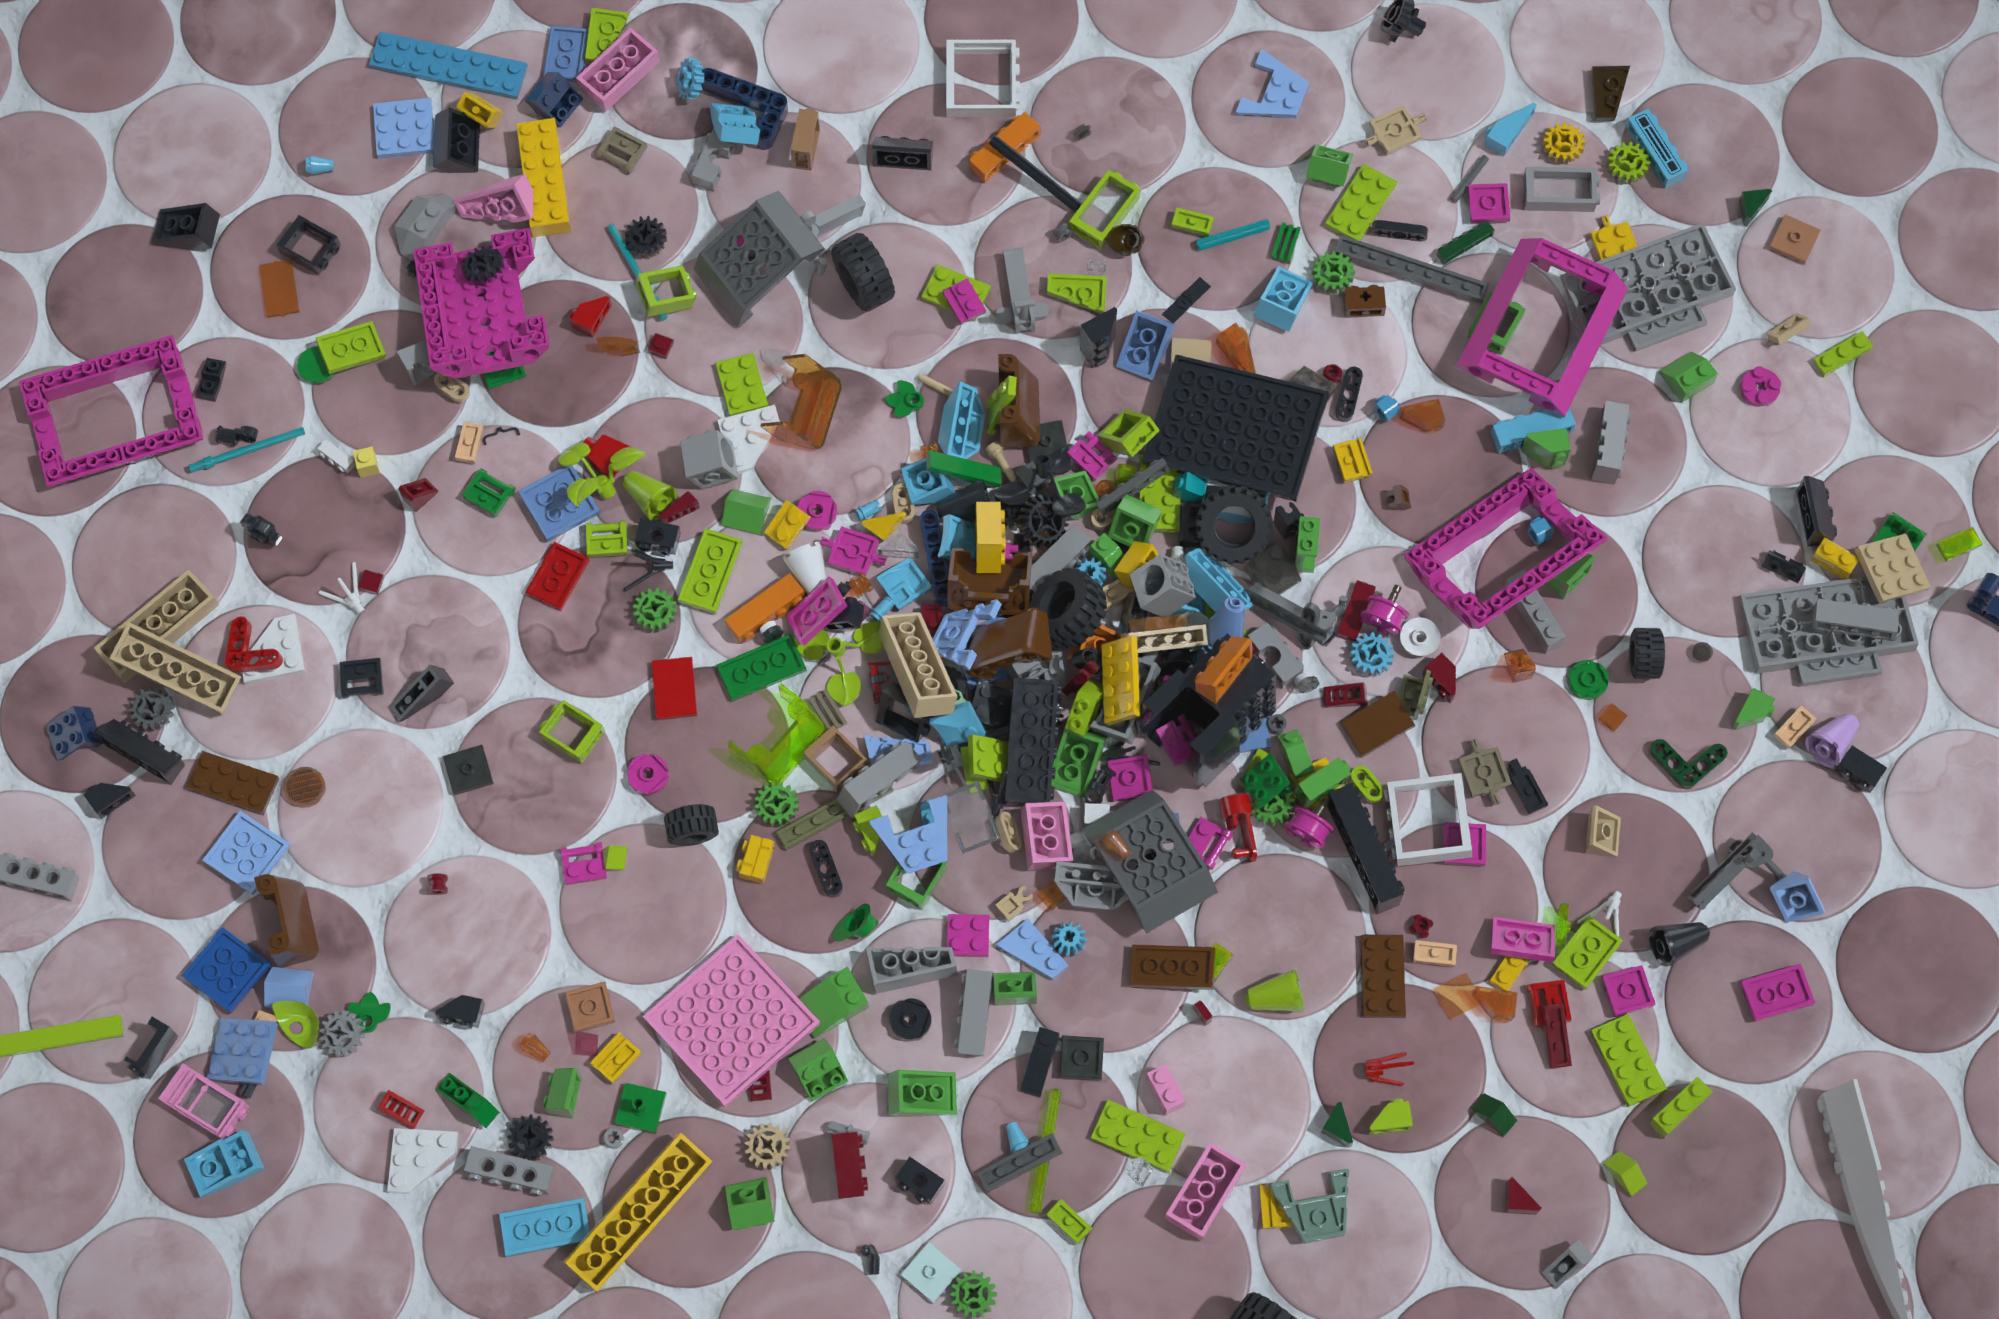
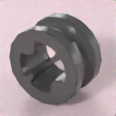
[1053,223,1073,242]
[1268,714,1286,735]

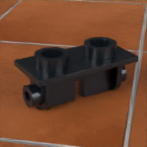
[1762,550,1806,583]

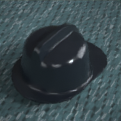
[1157,648,1195,676]

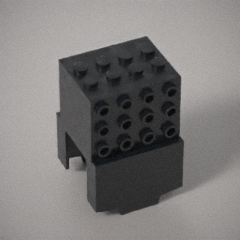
[1136,633,1276,788]

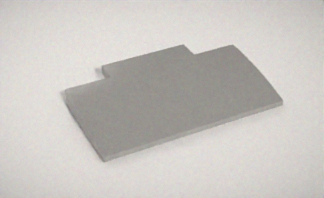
[1560,223,1736,352]
[1740,577,1919,686]

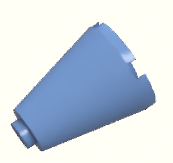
[1206,597,1245,648]

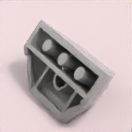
[394,194,458,261]
[1054,861,1136,911]

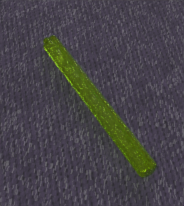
[1030,1089,1061,1214]

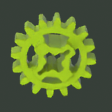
[1607,141,1650,183]

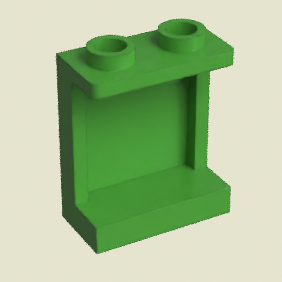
[1294,516,1320,573]

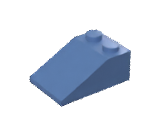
[1116,311,1177,380]

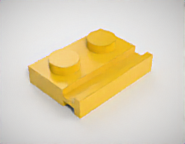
[1333,438,1373,483]
[763,500,811,550]
[590,1032,642,1084]
[1259,1184,1293,1229]

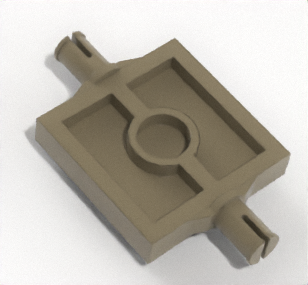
[1458,738,1512,806]

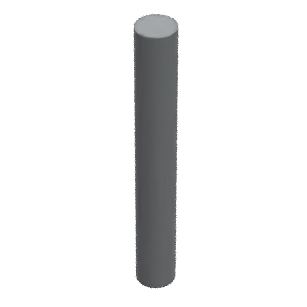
[1451,155,1489,203]

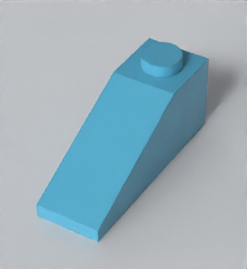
[1484,102,1537,156]

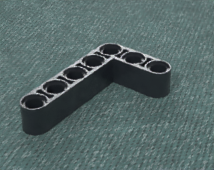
[1072,590,1148,679]

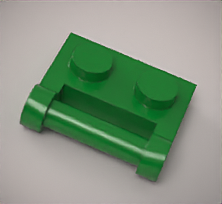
[462,468,516,517]

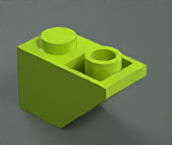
[853,805,882,856]

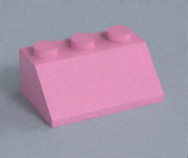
[1020,801,1073,870]

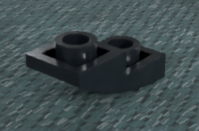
[196,358,226,402]

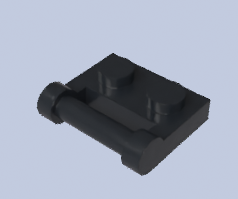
[339,658,384,699]

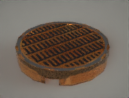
[284,767,326,808]

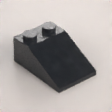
[151,203,220,250]

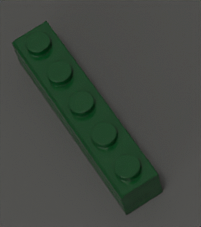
[1437,221,1495,265]

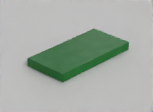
[716,634,807,702]

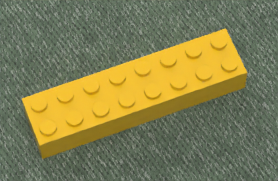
[562,1133,712,1292]

